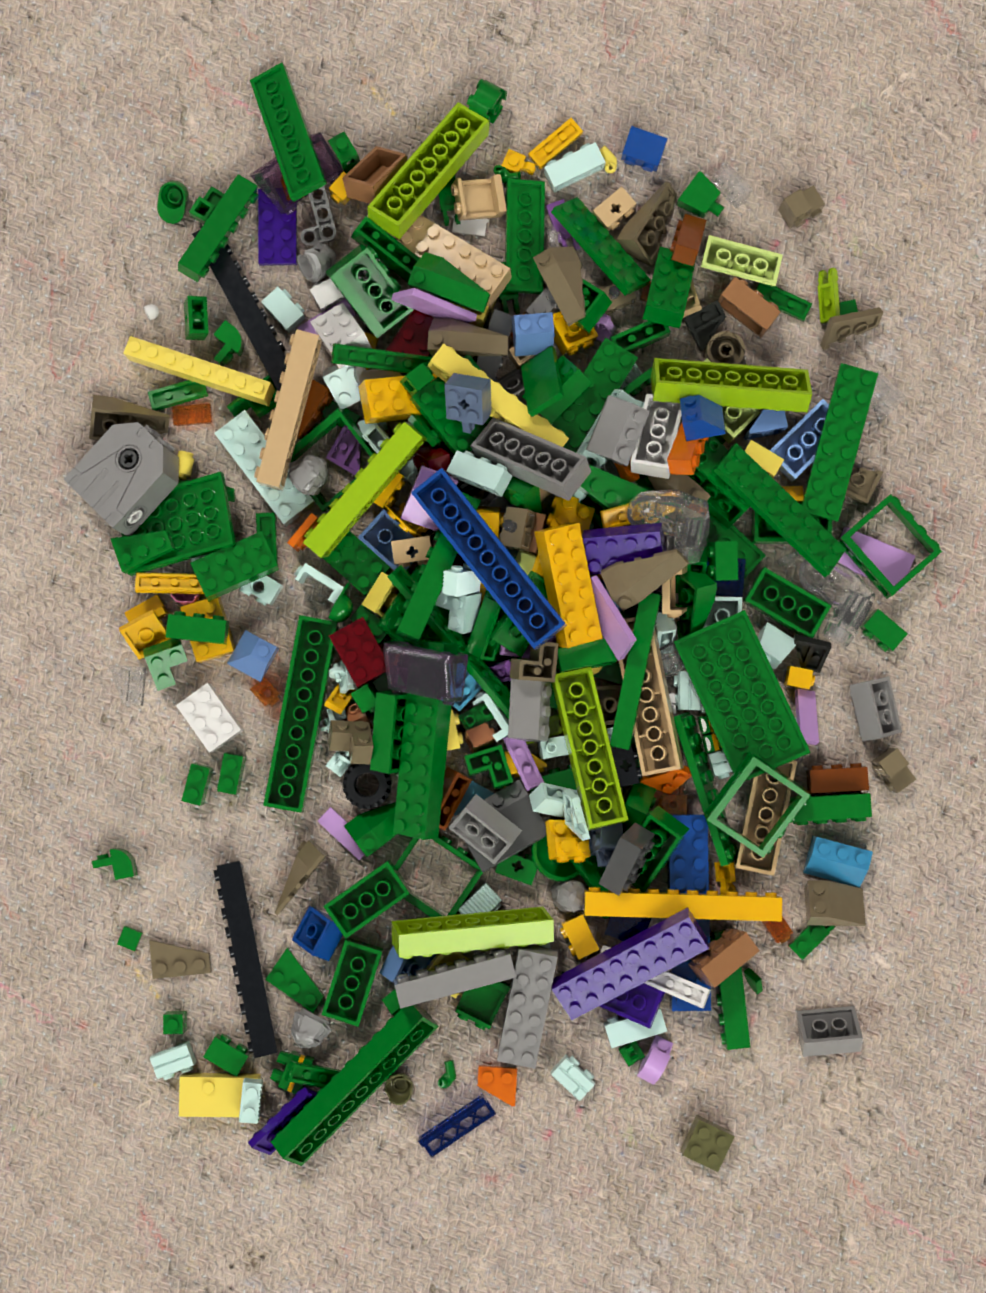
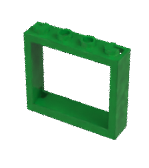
[291,408,377,511]
[837,494,942,599]
[704,752,810,858]
[395,835,483,917]

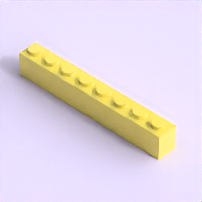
[123,336,275,407]
[427,344,569,447]

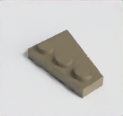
[820,307,883,350]
[845,468,883,506]
[149,940,212,979]

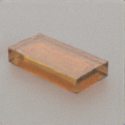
[172,403,212,426]

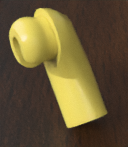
[600,145,617,174]

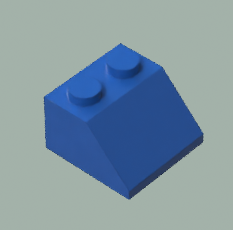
[621,126,668,172]
[680,395,726,441]
[292,905,343,961]

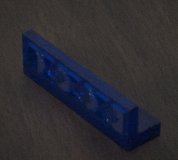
[418,1094,496,1158]

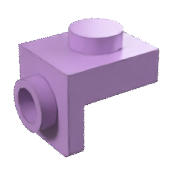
[595,314,616,342]

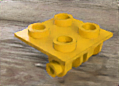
[384,502,429,537]

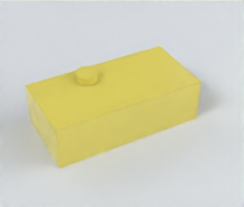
[179,1073,261,1117]

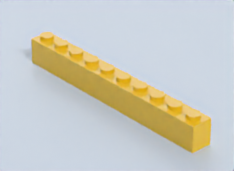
[584,887,782,922]

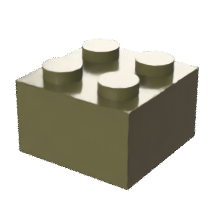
[680,1115,735,1172]

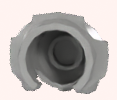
[297,243,336,283]
[288,455,329,496]
[550,879,588,915]
[291,1008,332,1049]

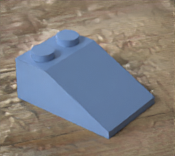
[358,509,418,570]

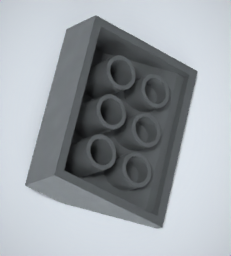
[452,780,547,872]

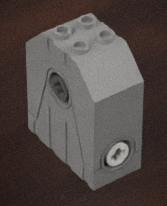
[64,422,179,536]

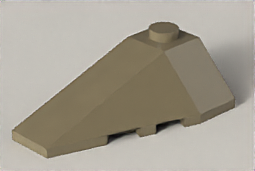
[616,181,677,266]
[533,247,586,326]
[427,318,509,357]
[89,395,170,440]
[646,474,711,527]
[601,549,689,611]
[275,839,328,916]

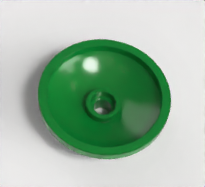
[531,836,579,881]

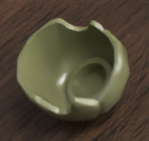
[385,1072,414,1105]

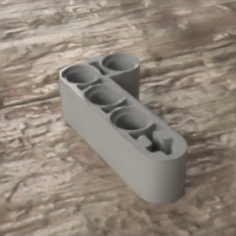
[301,186,337,246]

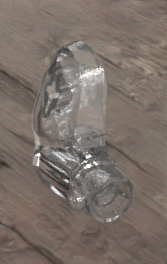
[627,490,710,564]
[799,559,875,648]

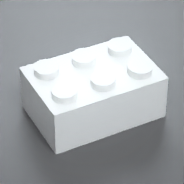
[310,303,372,369]
[176,683,244,753]

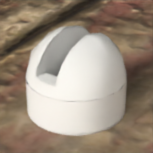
[143,304,159,321]

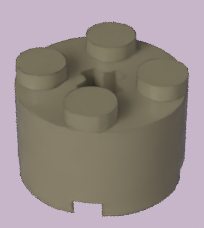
[704,331,745,364]

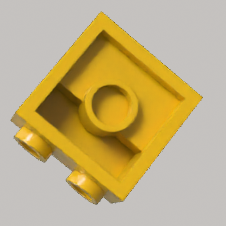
[553,311,598,356]
[546,496,595,534]
[119,609,171,660]
[545,820,591,863]

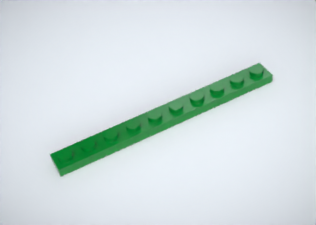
[387,565,510,719]

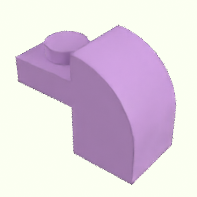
[637,1035,673,1085]

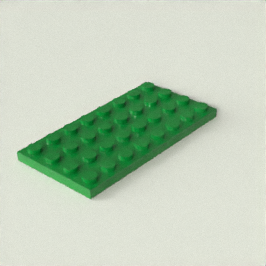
[673,610,811,782]

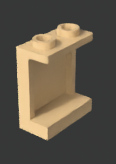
[451,174,507,221]
[662,566,687,618]

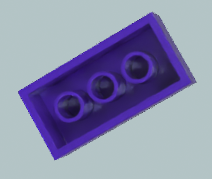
[582,523,666,575]

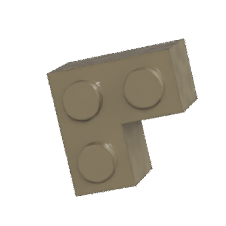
[778,185,825,229]
[510,642,559,682]
[328,720,374,765]
[871,748,916,793]

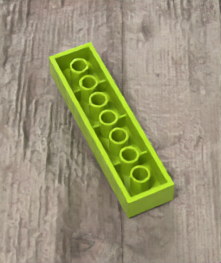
[367,102,489,239]
[651,358,812,412]
[303,422,427,558]
[551,667,628,831]
[391,906,554,959]

